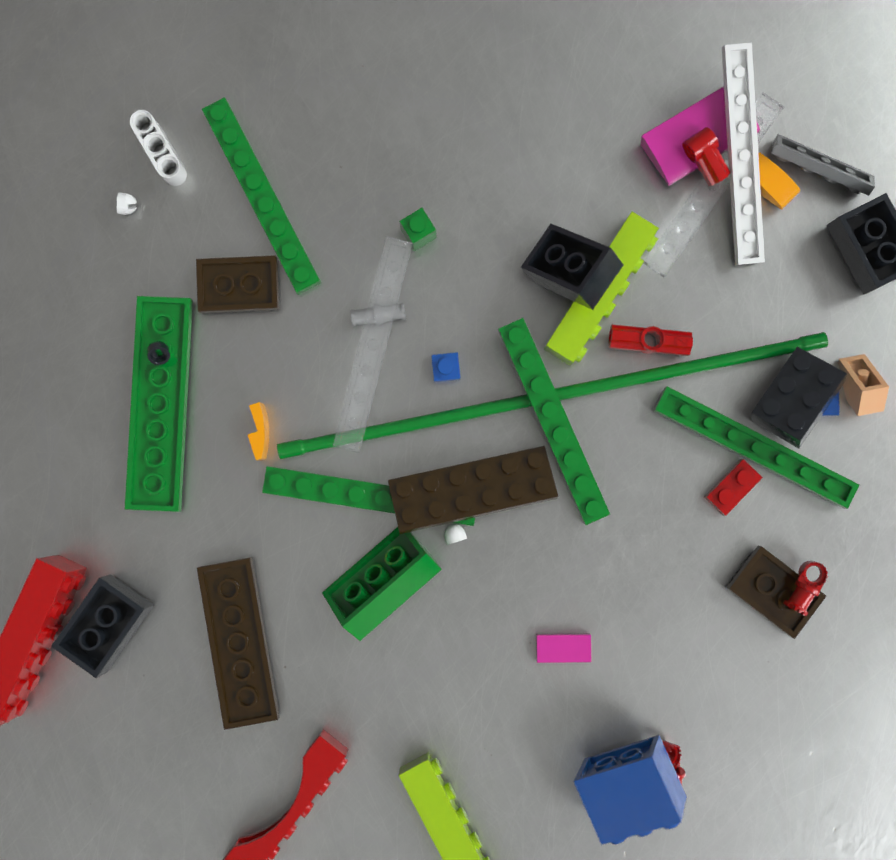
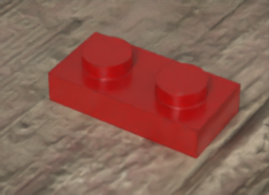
[704,459,763,516]

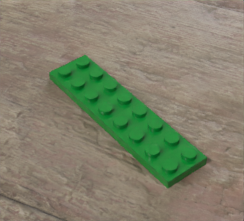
[124,296,193,512]

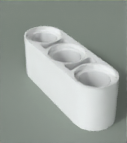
[130,110,187,186]

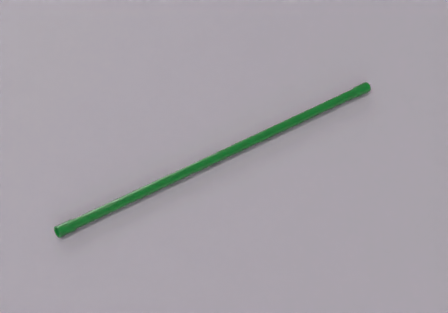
[277,332,828,459]

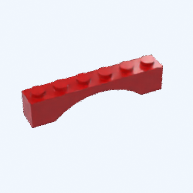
[223,729,349,860]

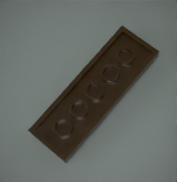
[388,446,559,534]
[197,557,280,730]

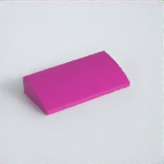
[640,86,760,186]

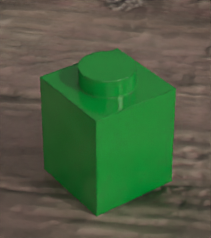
[399,208,437,251]

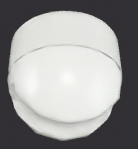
[117,193,137,215]
[444,524,467,545]

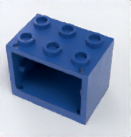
[574,735,687,845]

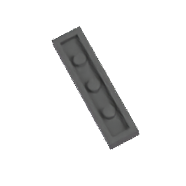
[771,134,875,196]

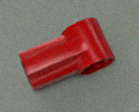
[682,127,731,186]

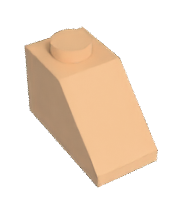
[838,354,889,416]

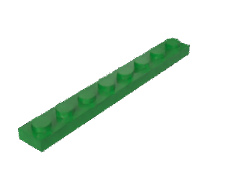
[202,97,321,295]
[498,318,610,525]
[653,386,859,509]
[262,466,475,526]

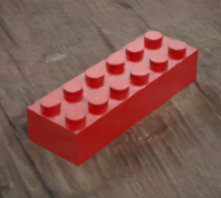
[0,555,87,726]

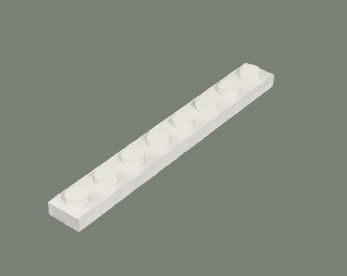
[722,42,765,265]

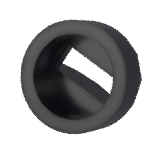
[147,341,170,365]

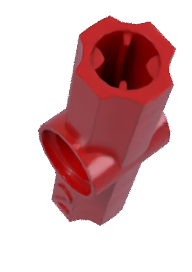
[608,325,693,356]

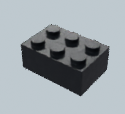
[826,193,896,295]
[521,224,624,310]
[751,347,847,449]
[51,575,154,678]

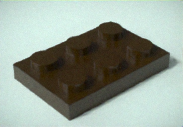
[196,255,279,313]
[727,545,826,639]

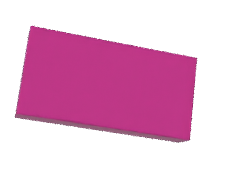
[536,634,591,663]

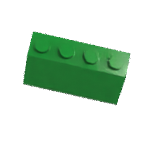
[322,527,442,641]

